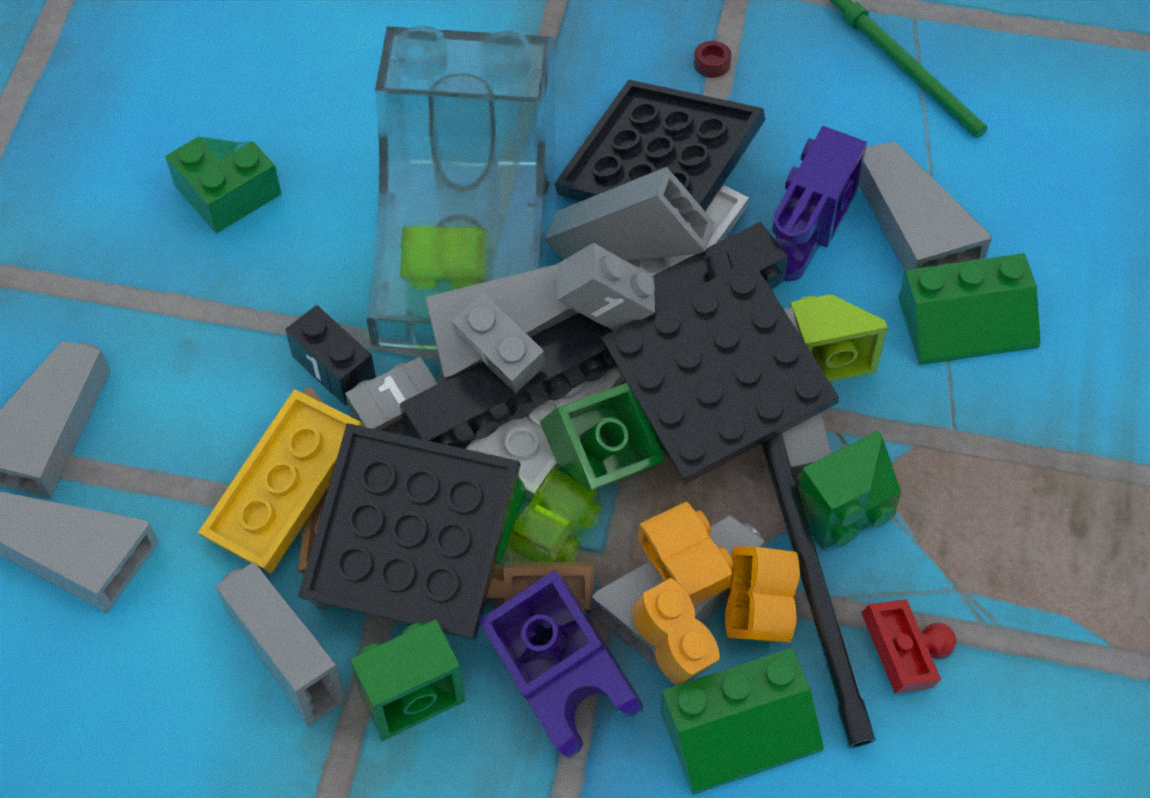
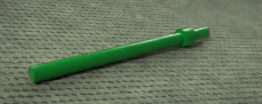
[829,0,988,138]

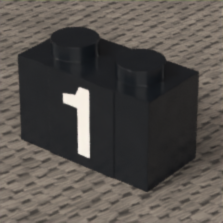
[285,305,376,406]

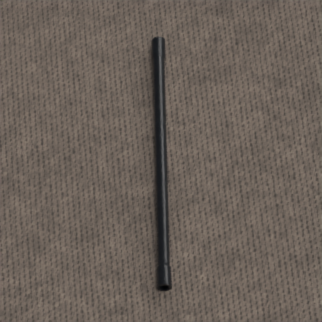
[705,251,876,748]

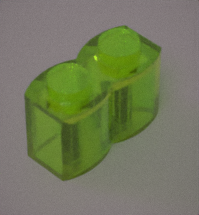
[400,226,489,289]
[509,468,602,562]

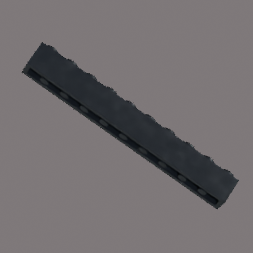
[400,222,788,448]

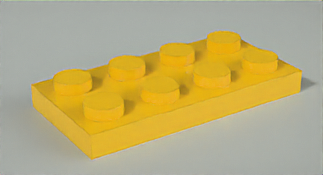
[198,389,365,575]

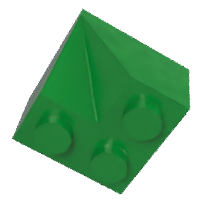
[165,136,281,234]
[539,383,666,491]
[798,430,901,550]
[350,619,466,741]

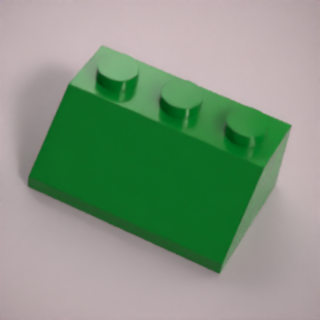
[898,253,1040,365]
[660,648,824,795]

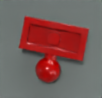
[861,599,957,694]

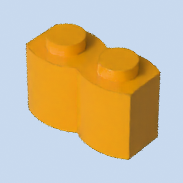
[638,501,734,605]
[725,546,800,643]
[631,578,720,685]

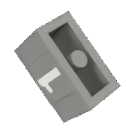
[557,243,655,331]
[451,291,547,394]
[345,356,438,436]

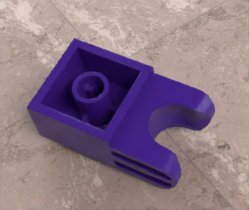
[772,125,867,281]
[479,570,643,759]

